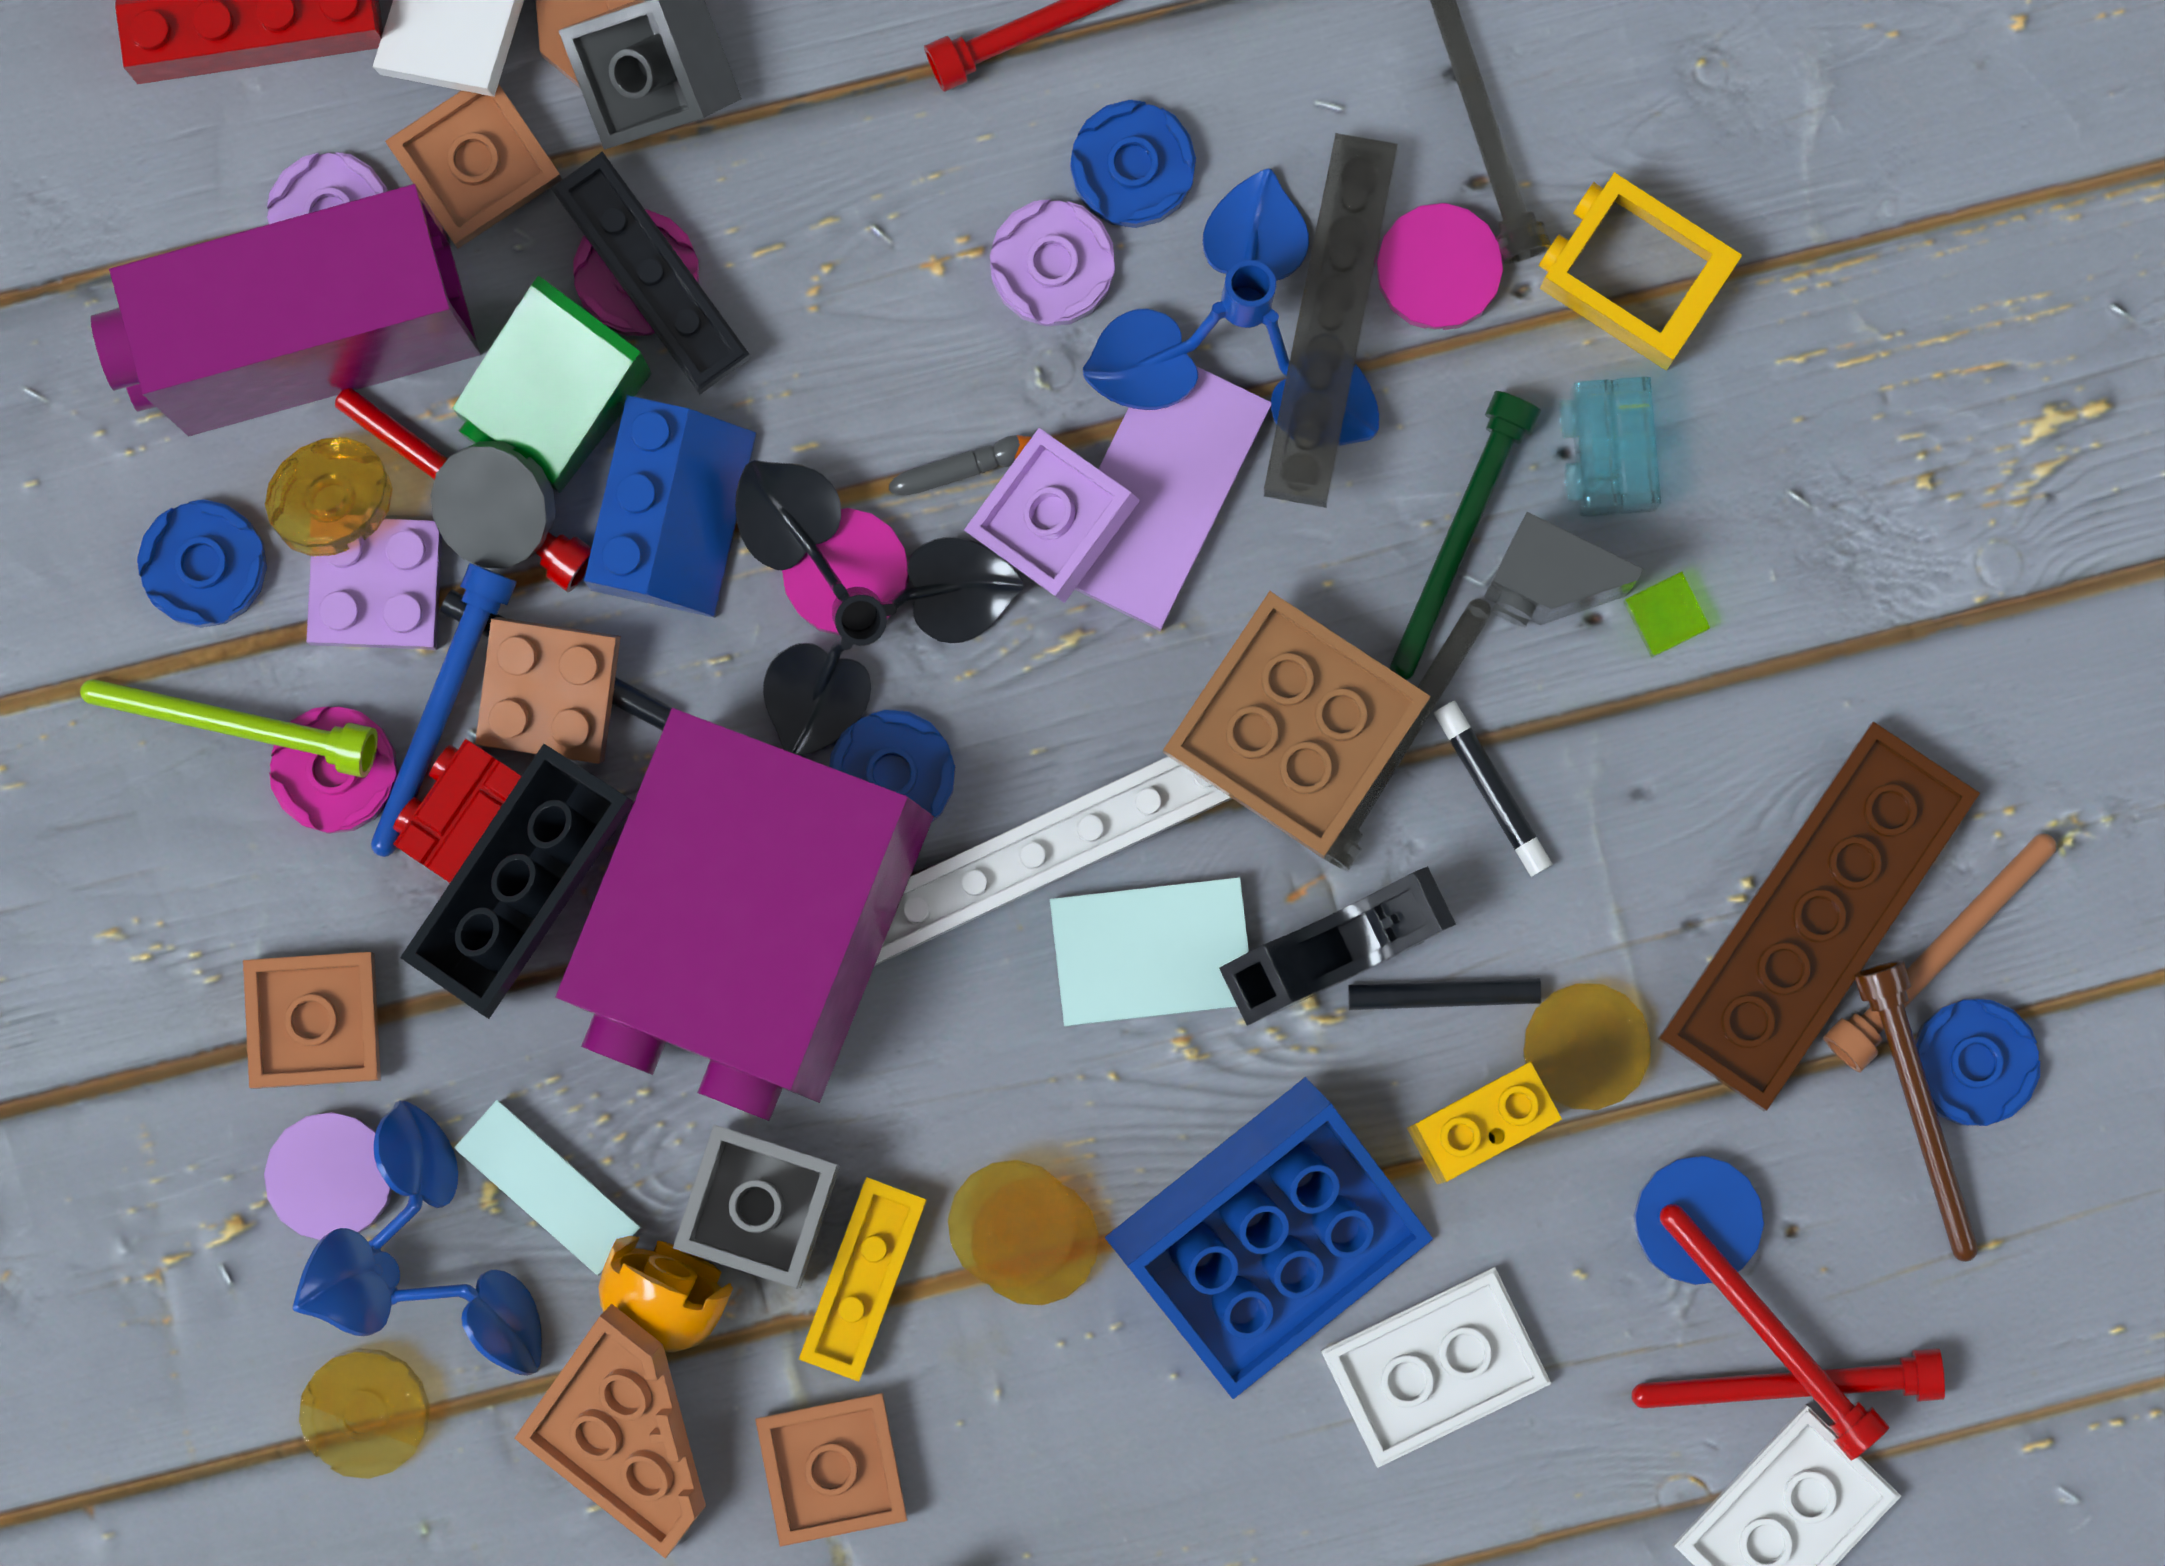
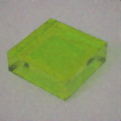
[1623,572,1710,658]

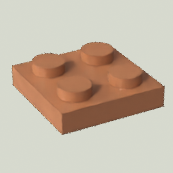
[385,84,563,249]
[475,617,621,764]
[243,952,381,1089]
[755,1393,908,1547]

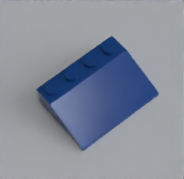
[1104,1077,1433,1399]

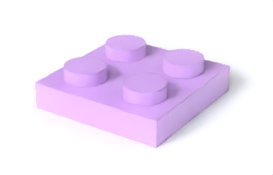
[964,428,1140,603]
[306,516,442,650]

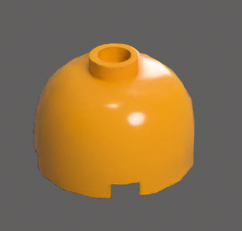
[598,1236,733,1352]

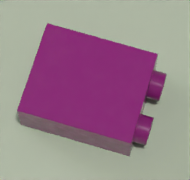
[91,183,481,436]
[555,708,934,1121]

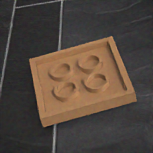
[1163,591,1431,859]

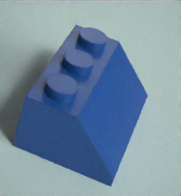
[584,395,757,618]

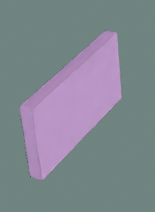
[1075,366,1271,632]

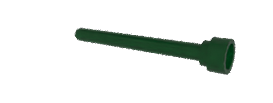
[1390,391,1541,680]

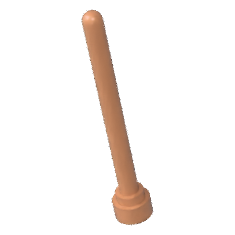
[1823,833,2056,1073]

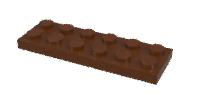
[1658,721,1980,1111]

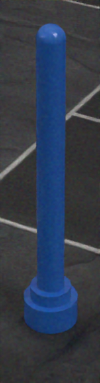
[371,563,517,857]

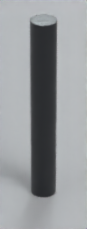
[1348,978,1541,1010]

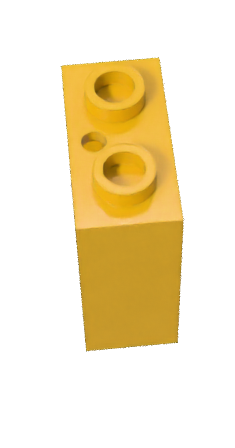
[1538,172,1742,371]
[1406,1062,1562,1184]

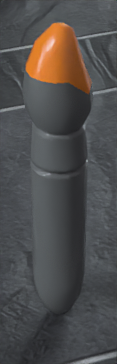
[889,435,1032,495]

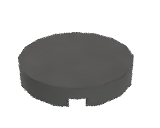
[431,441,556,568]

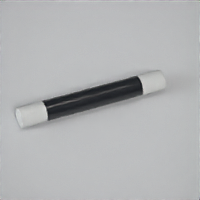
[1433,700,1553,877]

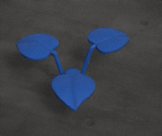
[1082,168,1379,448]
[293,1100,542,1376]

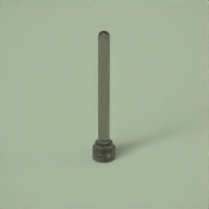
[1430,0,1551,264]
[1313,598,1491,871]

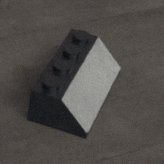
[400,744,634,1019]

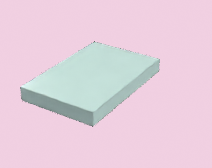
[1050,877,1249,1027]

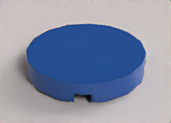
[1070,100,1196,228]
[137,499,267,628]
[829,710,956,822]
[1915,999,2040,1126]
[1633,1156,1764,1285]

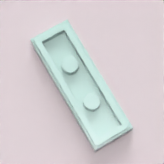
[454,1100,642,1276]

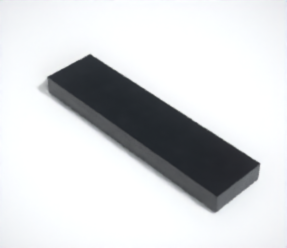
[551,151,751,395]

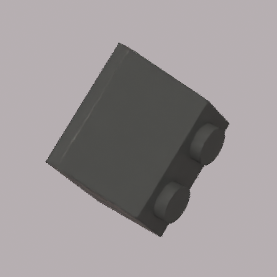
[559,0,742,150]
[1484,512,1643,627]

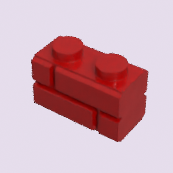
[393,739,522,883]

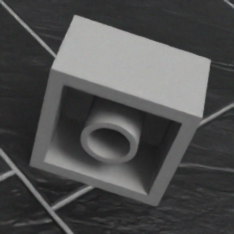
[673,1124,841,1289]

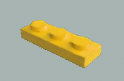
[799,1177,927,1382]

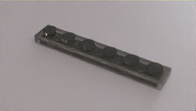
[1264,133,1398,508]

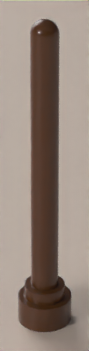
[1854,960,1978,1262]

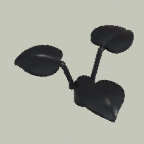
[735,460,1024,756]

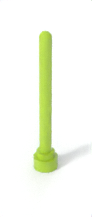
[80,679,378,778]

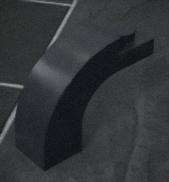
[1219,866,1456,1026]

